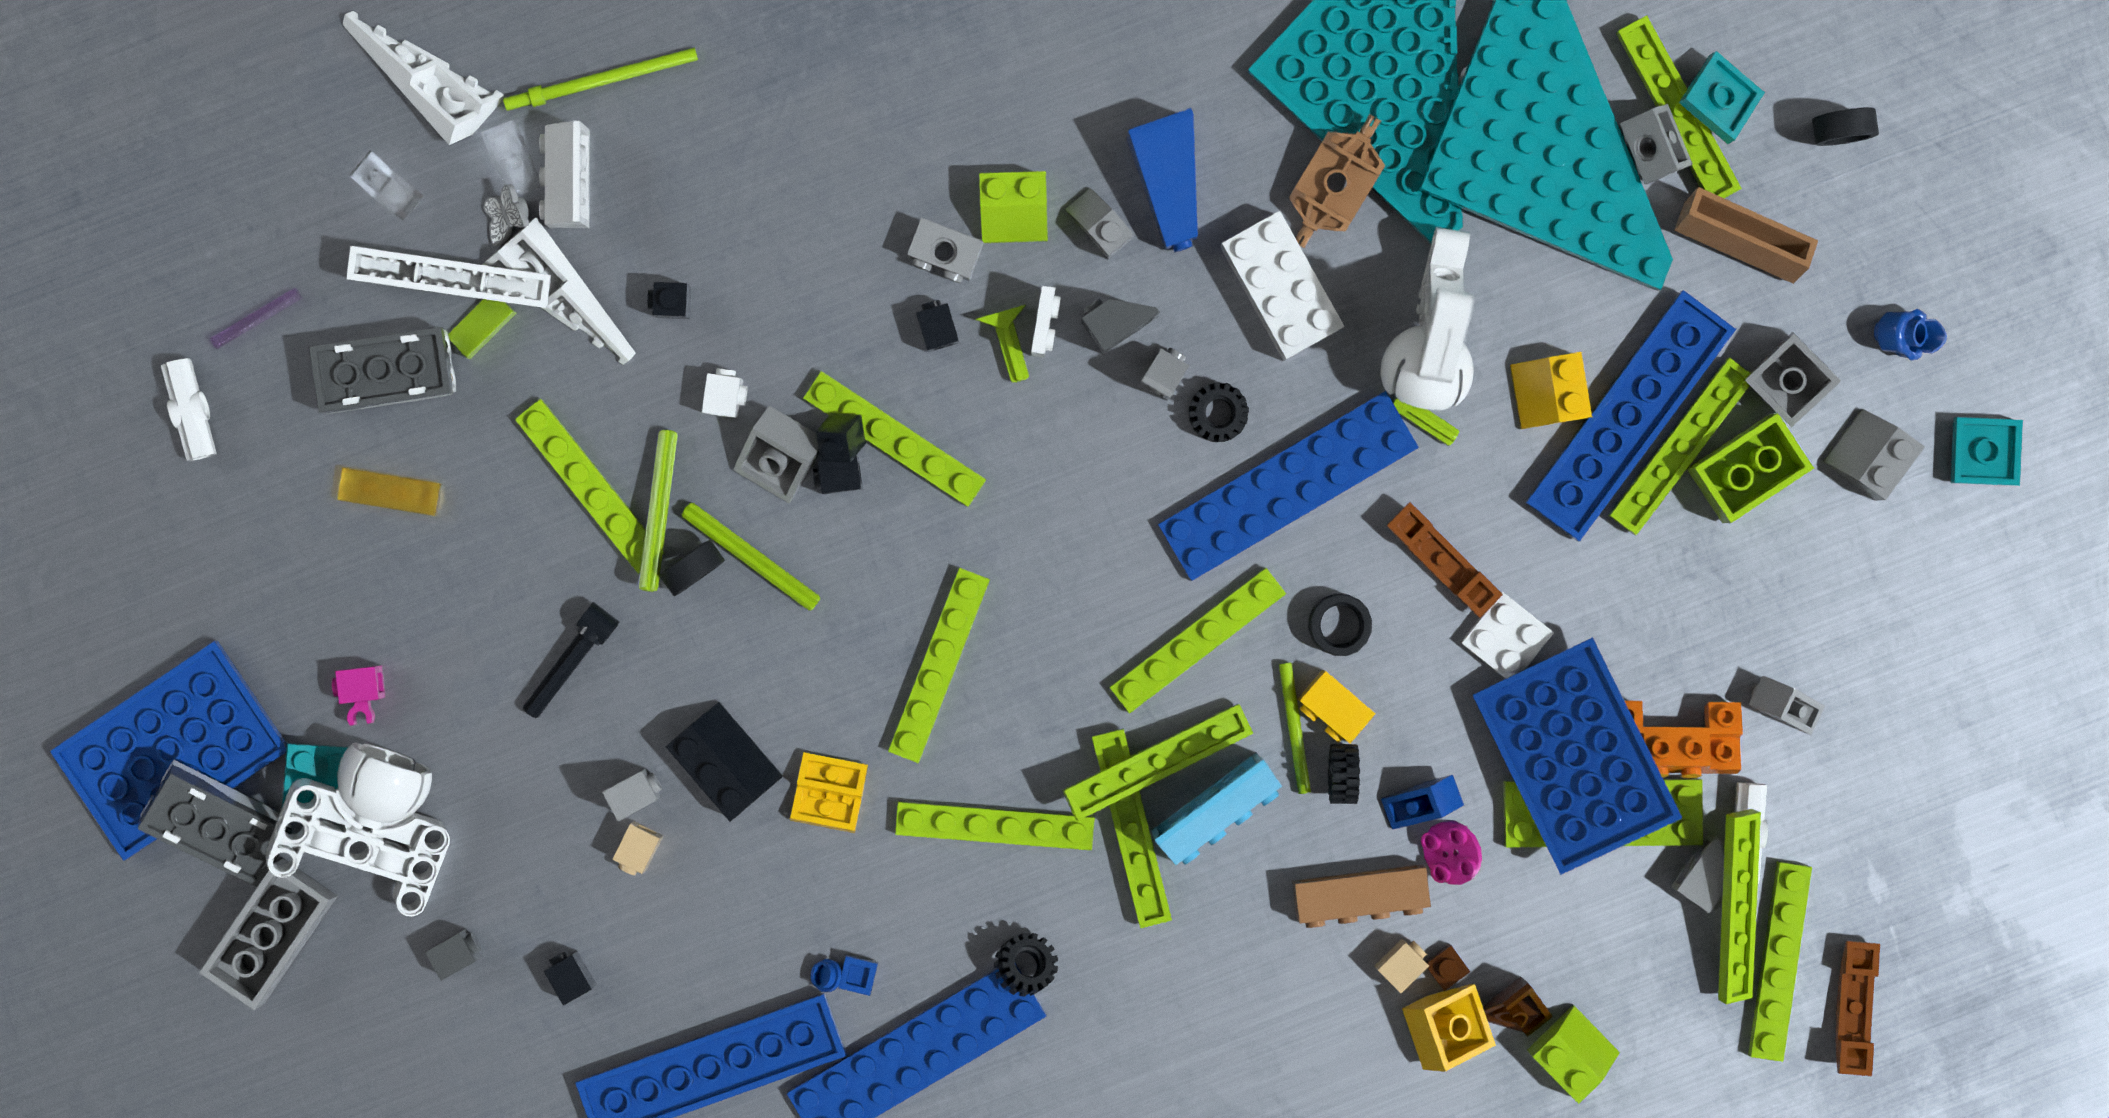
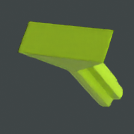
[975,304,1029,383]
[1393,398,1459,446]

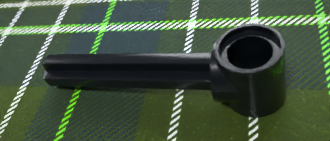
[523,602,620,718]

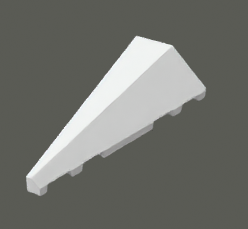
[342,11,504,145]
[482,217,636,365]

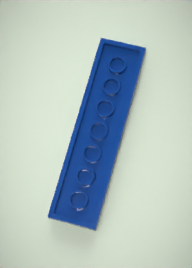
[1525,290,1736,542]
[1158,391,1419,581]
[787,962,1047,1118]
[575,992,847,1118]

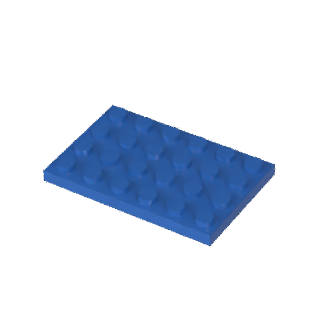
[1473,637,1683,875]
[50,641,287,861]

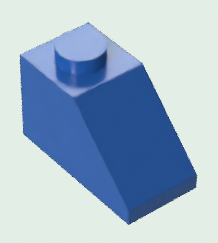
[1381,775,1464,830]

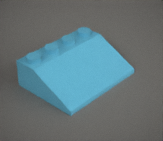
[1151,752,1282,865]

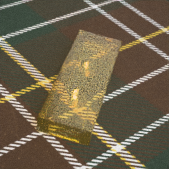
[337,468,442,516]

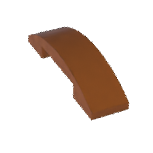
[1386,502,1503,618]
[1836,941,1880,1076]

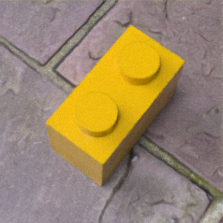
[1298,669,1376,744]

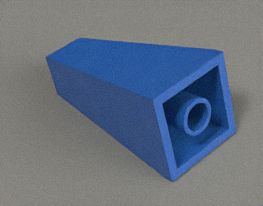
[1126,108,1198,253]

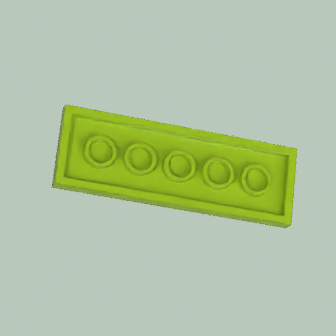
[1503,779,1703,848]

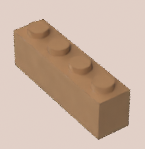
[1674,187,1818,284]
[1292,864,1431,928]

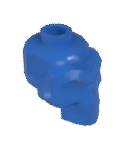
[1874,308,1947,361]

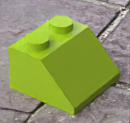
[979,171,1048,243]
[1527,1005,1620,1104]

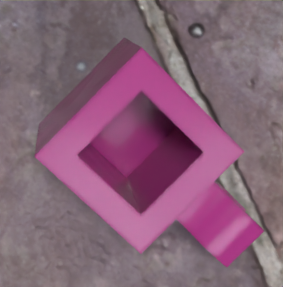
[332,665,386,726]

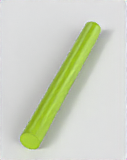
[1279,662,1311,794]

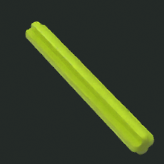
[639,430,678,592]
[681,502,820,611]

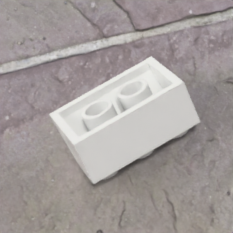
[539,121,590,228]

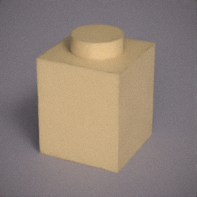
[612,821,664,875]
[1374,938,1429,993]

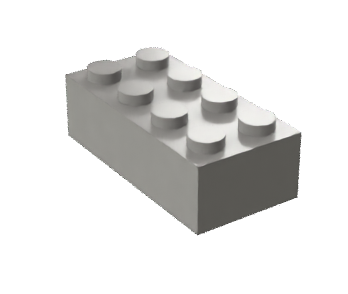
[199,859,338,1010]

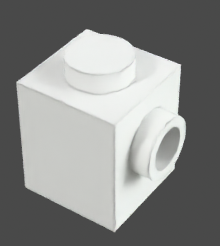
[702,368,748,419]

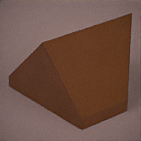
[1483,976,1553,1037]

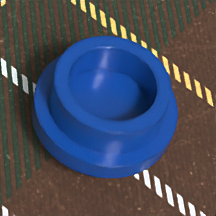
[810,959,842,993]

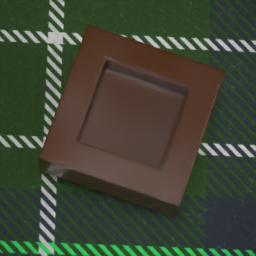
[1426,944,1471,991]

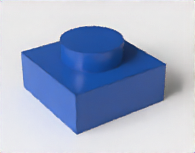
[838,955,878,996]

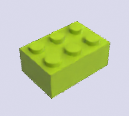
[1687,413,1814,523]

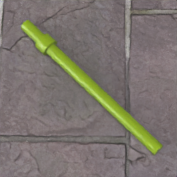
[503,47,698,111]

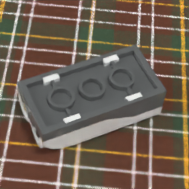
[309,327,456,414]
[137,760,292,887]

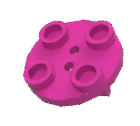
[1421,820,1482,885]

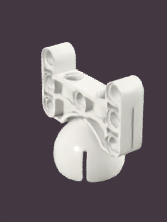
[1380,227,1474,410]
[265,742,450,917]

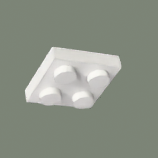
[1031,286,1061,358]
[1460,592,1554,679]

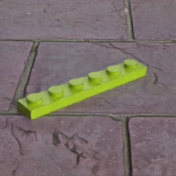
[1616,15,1742,198]
[1608,358,1751,535]
[803,371,986,507]
[515,399,665,574]
[888,567,990,763]
[1110,568,1286,714]
[1062,704,1254,821]
[1092,728,1172,929]
[895,801,1095,851]
[1718,809,1761,1005]
[1748,861,1812,1062]

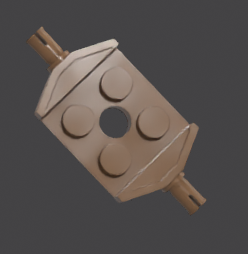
[1289,114,1385,248]

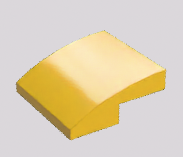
[790,752,868,833]

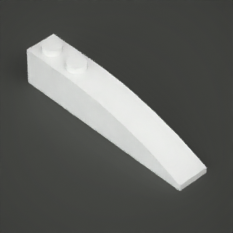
[346,246,551,308]

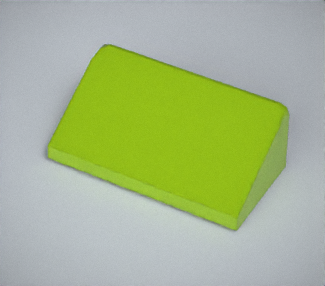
[448,299,517,359]

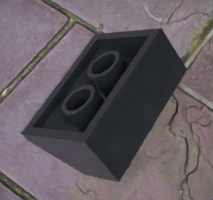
[665,701,783,822]

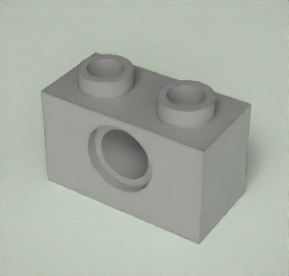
[1620,104,1693,184]
[907,218,984,284]

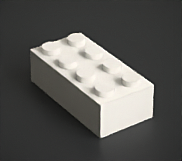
[1220,211,1345,361]

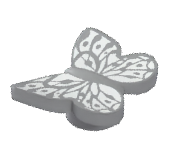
[483,184,529,246]

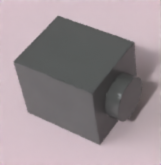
[425,929,481,981]

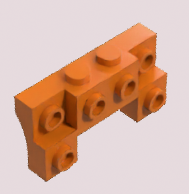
[1625,701,1743,778]

